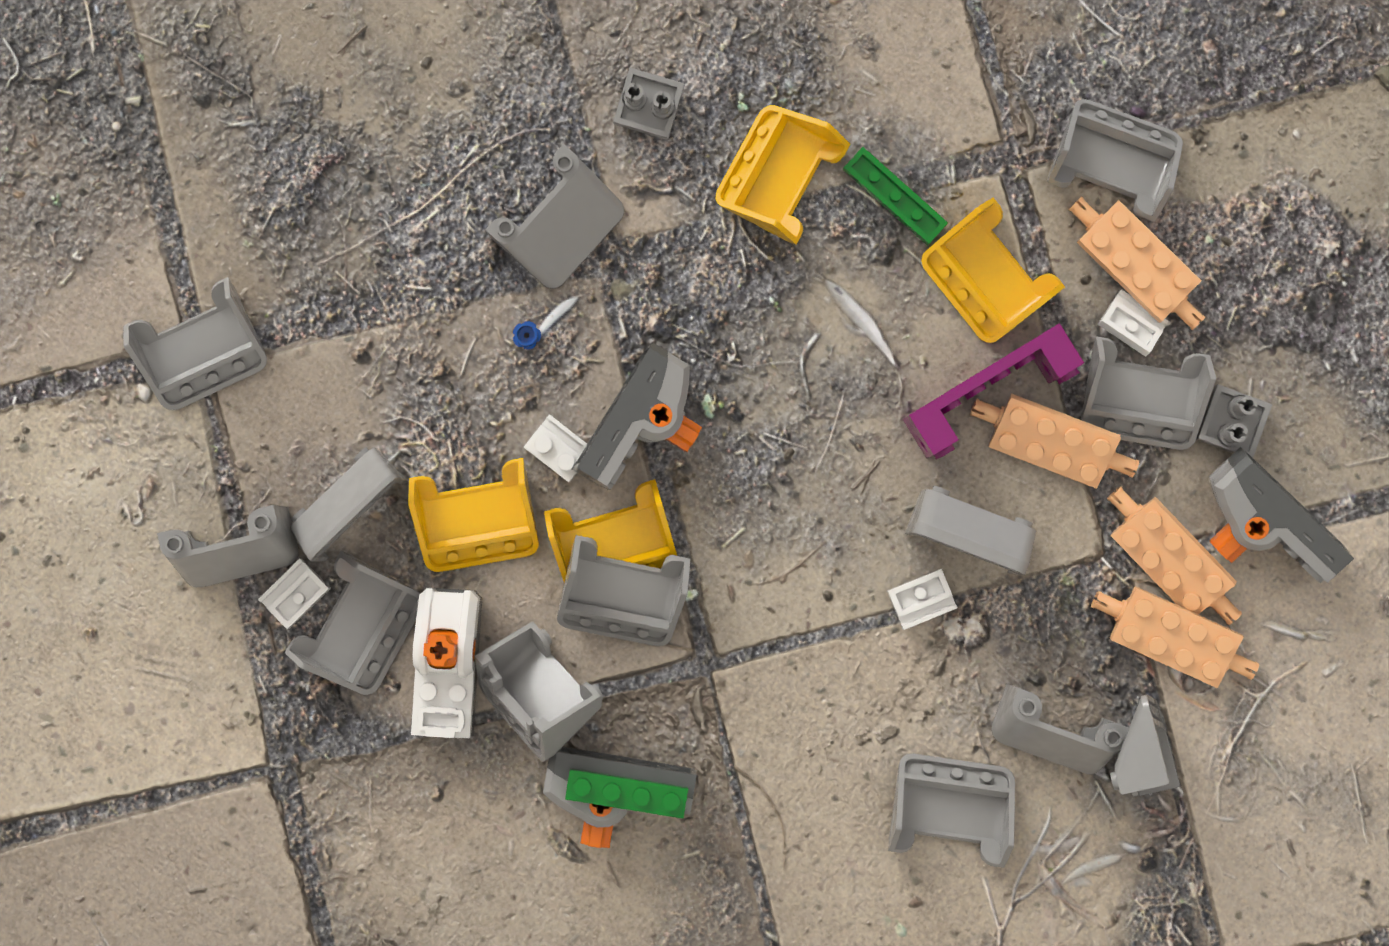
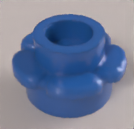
[513,321,541,350]

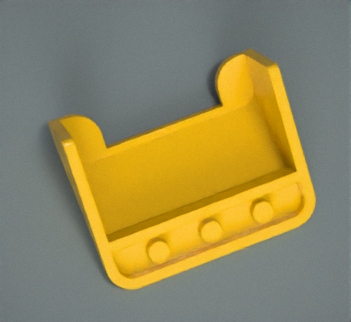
[716,105,850,245]
[921,197,1065,343]
[408,458,539,572]
[544,479,678,583]

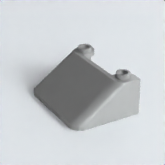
[1047,99,1183,222]
[485,144,624,289]
[123,277,267,410]
[1081,336,1216,450]
[291,447,408,562]
[557,535,690,646]
[285,551,420,695]
[1110,694,1180,797]
[888,754,1015,868]

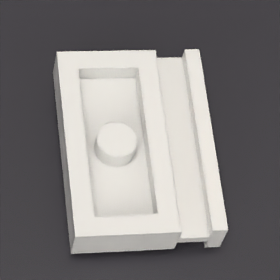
[1098,289,1169,357]
[524,414,587,483]
[258,558,331,629]
[887,569,958,630]

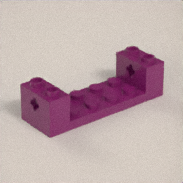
[903,323,1084,460]

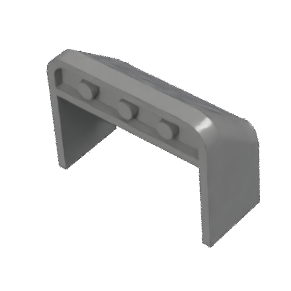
[905,486,1036,575]

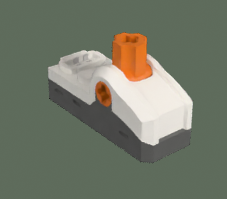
[411,588,482,738]

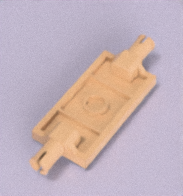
[1069,196,1205,330]
[970,393,1139,489]
[1107,486,1242,625]
[1091,586,1259,688]

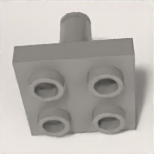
[613,67,685,140]
[1196,384,1272,458]

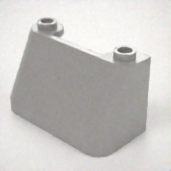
[157,505,299,587]
[474,621,603,762]
[991,683,1129,774]

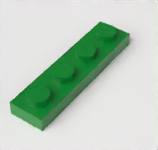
[843,147,948,246]
[565,769,688,819]

